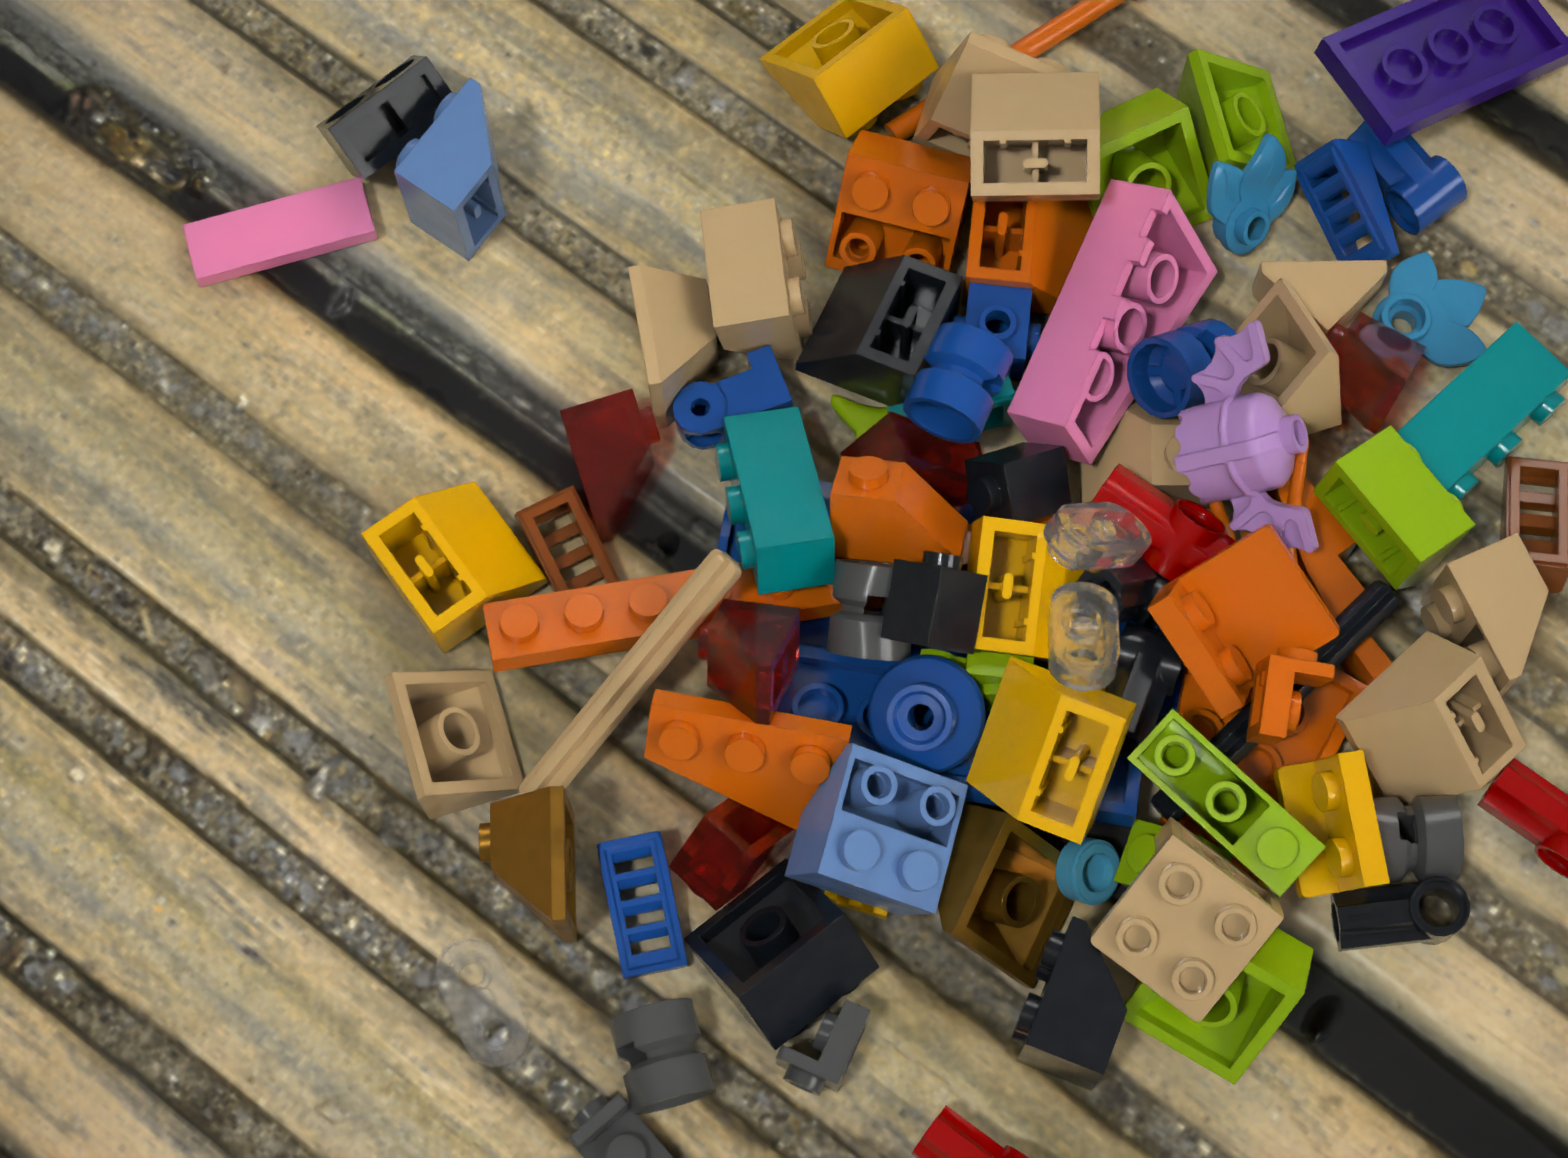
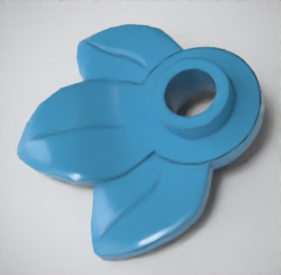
[1206,133,1297,255]
[1371,252,1486,367]

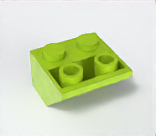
[1313,425,1476,590]

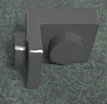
[776,999,870,1096]
[568,1093,673,1158]

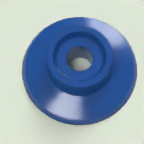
[868,655,986,773]

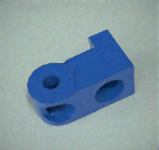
[673,345,793,450]

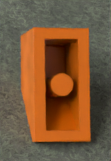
[830,456,968,563]

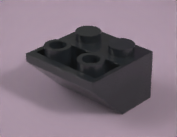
[795,255,963,406]
[1011,916,1127,1091]

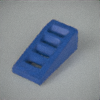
[1294,139,1400,261]
[597,831,689,980]

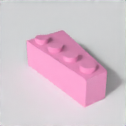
[1007,179,1218,465]

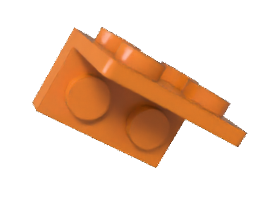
[1147,524,1340,719]

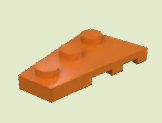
[644,689,852,830]

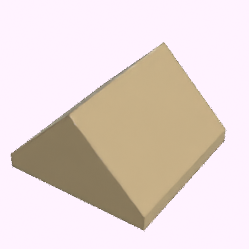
[1236,278,1342,435]
[384,669,523,820]

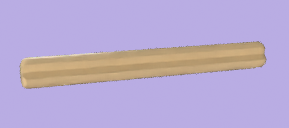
[518,549,742,795]

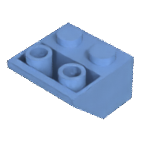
[394,78,505,261]
[785,743,968,916]

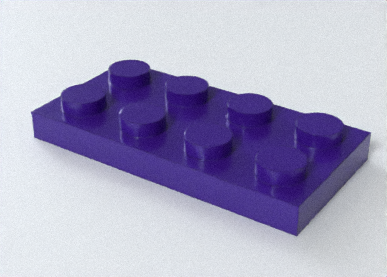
[1314,0,1568,146]

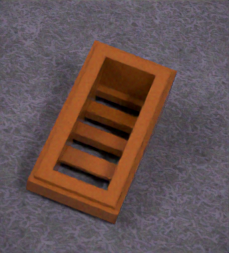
[1500,456,1568,593]
[514,485,620,592]

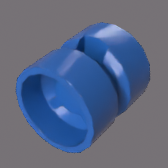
[1127,318,1237,419]
[903,322,1013,443]

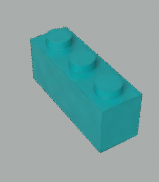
[1397,321,1568,501]
[714,406,835,595]

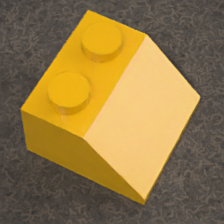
[759,0,940,139]

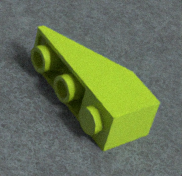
[1127,709,1326,898]

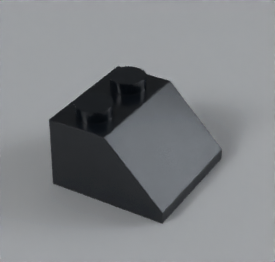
[684,858,879,1050]

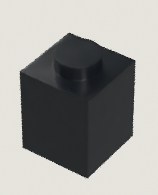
[964,442,1072,522]
[880,550,988,655]

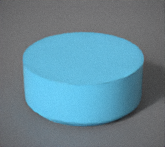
[1056,837,1120,905]

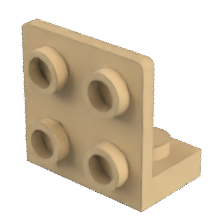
[1091,817,1284,1022]

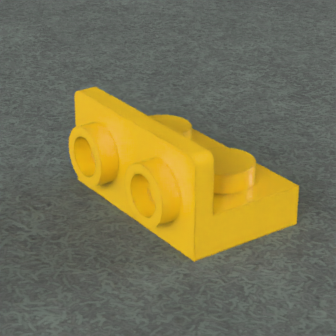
[1274,750,1390,899]

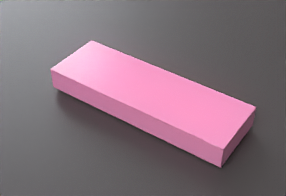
[182,177,378,288]

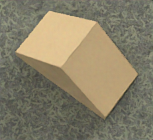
[1252,260,1387,342]

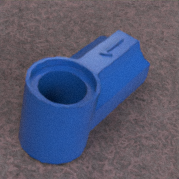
[1347,121,1467,235]

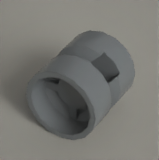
[826,559,911,661]
[1373,795,1464,883]
[609,998,716,1115]

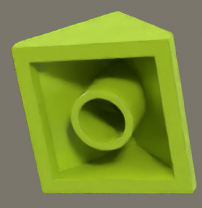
[1177,48,1298,181]

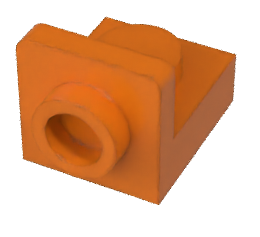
[1246,647,1335,746]

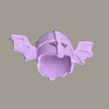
[1174,320,1319,553]

